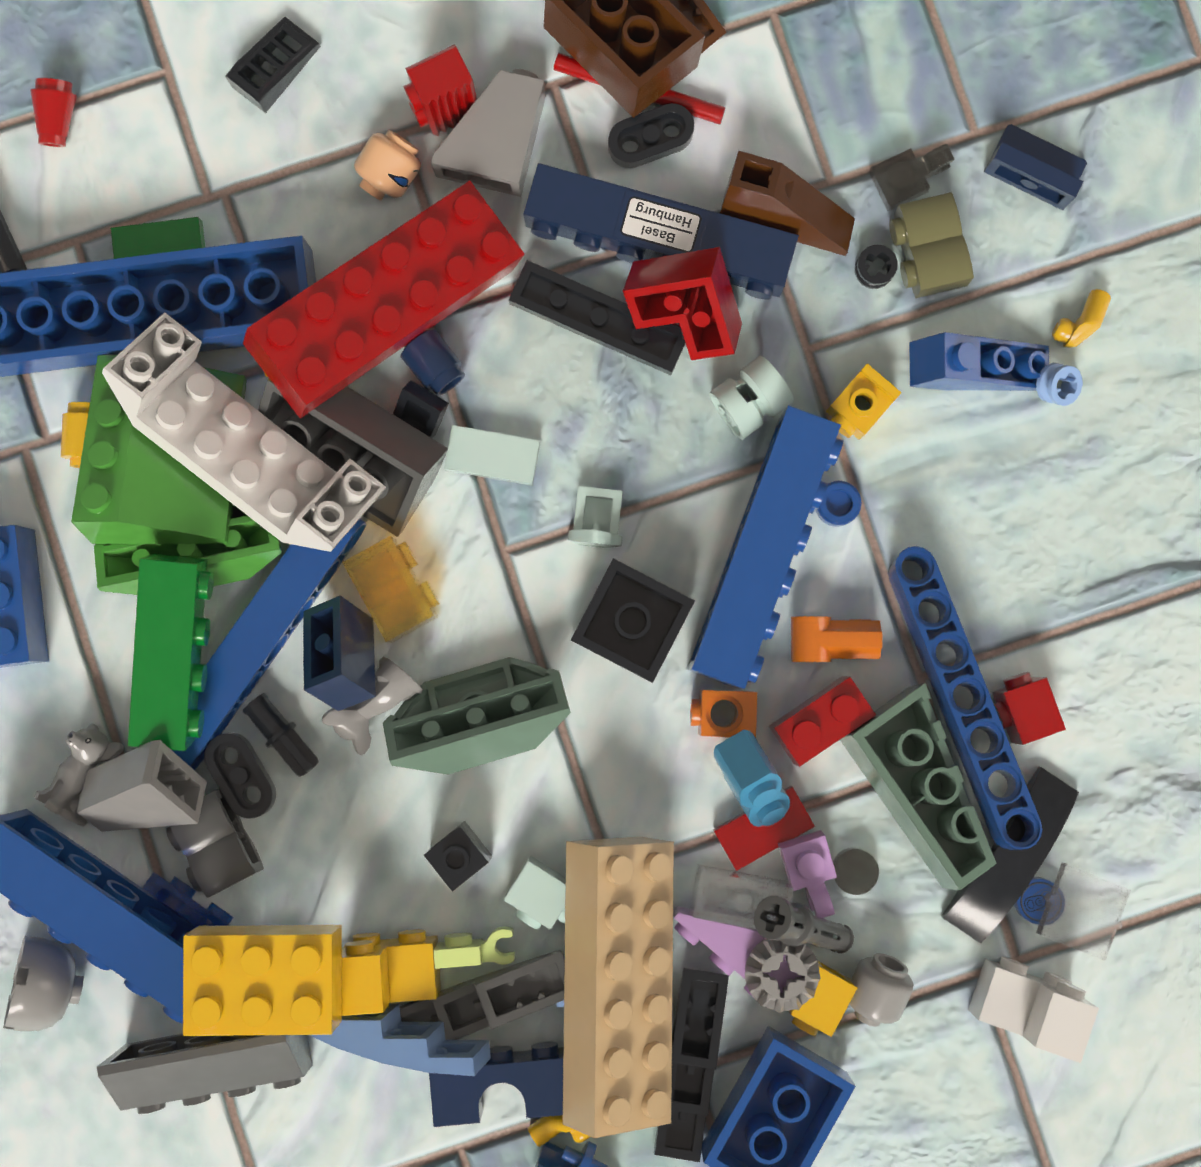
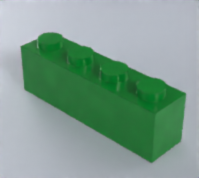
[128,554,214,751]

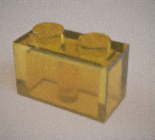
[342,536,440,643]

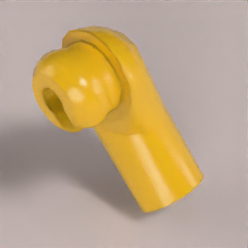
[1052,289,1111,348]

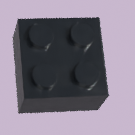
[571,558,695,683]

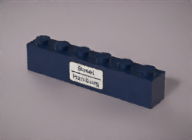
[523,163,799,300]

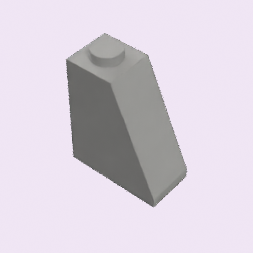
[431,69,546,197]
[77,740,207,832]

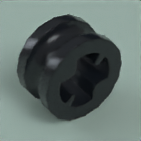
[855,245,898,289]

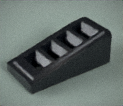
[225,17,321,114]

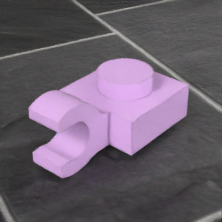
[778,830,837,918]

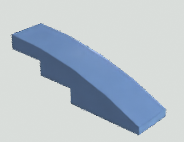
[310,1004,491,1076]

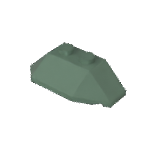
[383,657,571,775]

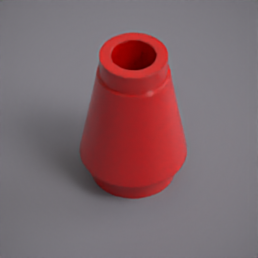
[30,78,77,147]

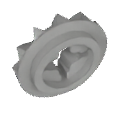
[745,939,821,1013]

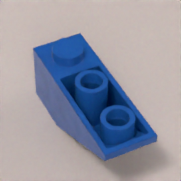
[909,332,1049,391]

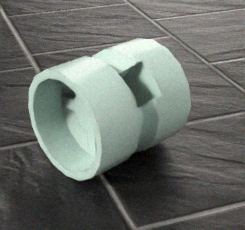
[709,356,794,440]

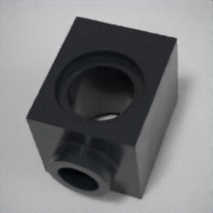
[424,821,492,892]

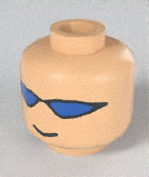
[354,129,421,200]

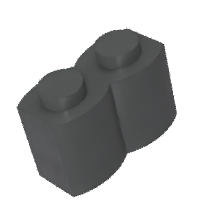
[166,789,264,898]

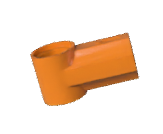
[791,616,882,662]

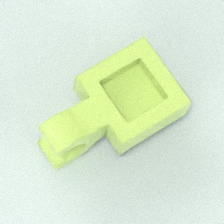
[434,926,515,969]

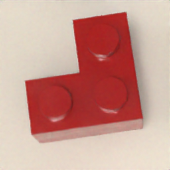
[623,247,742,360]

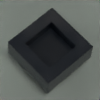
[393,380,449,438]

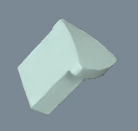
[568,486,623,548]

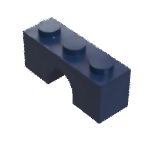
[429,1041,564,1127]

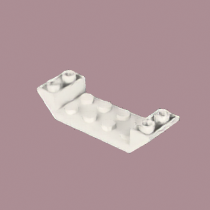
[102,313,386,552]

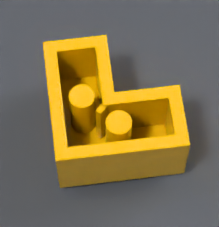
[342,929,441,1016]

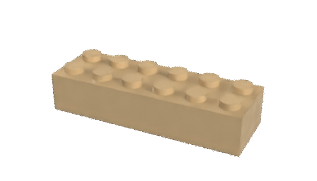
[563,837,674,1138]

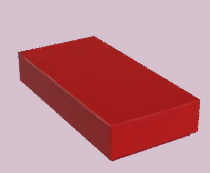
[713,786,815,871]

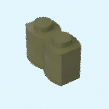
[889,192,974,298]

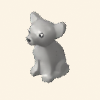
[322,656,423,755]
[34,724,124,827]

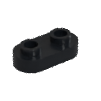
[608,103,694,168]
[204,733,276,819]

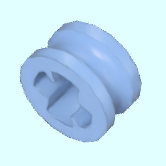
[1036,363,1083,406]

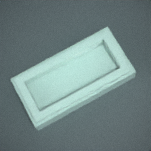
[444,425,541,486]

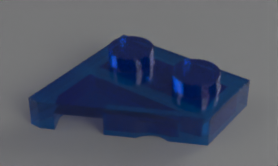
[142,872,234,927]

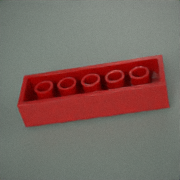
[243,180,525,418]

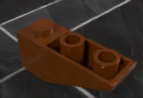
[720,150,855,256]

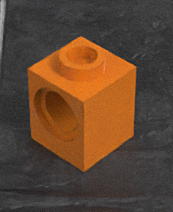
[690,690,757,738]

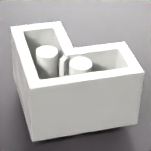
[968,956,1099,1063]

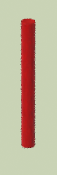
[554,53,726,125]

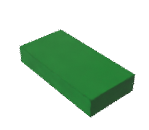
[110,217,205,259]

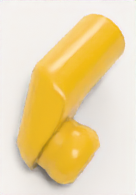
[527,1115,590,1147]

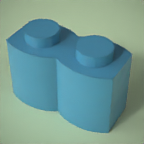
[714,729,790,827]

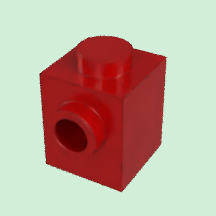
[993,672,1066,745]

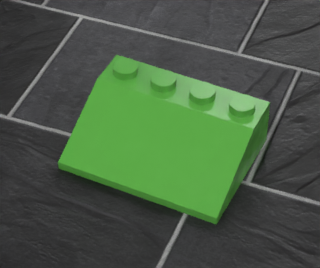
[71,355,247,544]

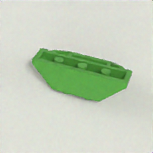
[94,504,282,595]

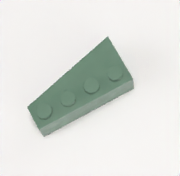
[840,683,997,891]

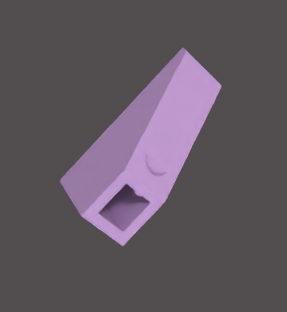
[673,906,802,999]

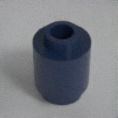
[400,329,465,396]

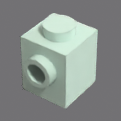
[504,855,566,930]

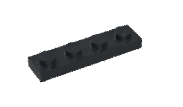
[508,260,686,375]

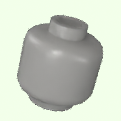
[849,953,914,1027]

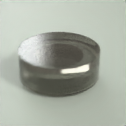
[833,847,879,895]

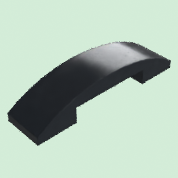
[941,766,1079,943]

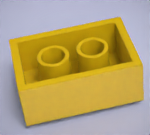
[183,925,342,1036]

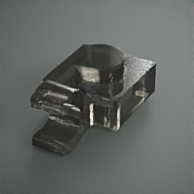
[869,144,955,211]

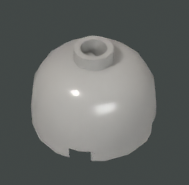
[3,936,84,1031]

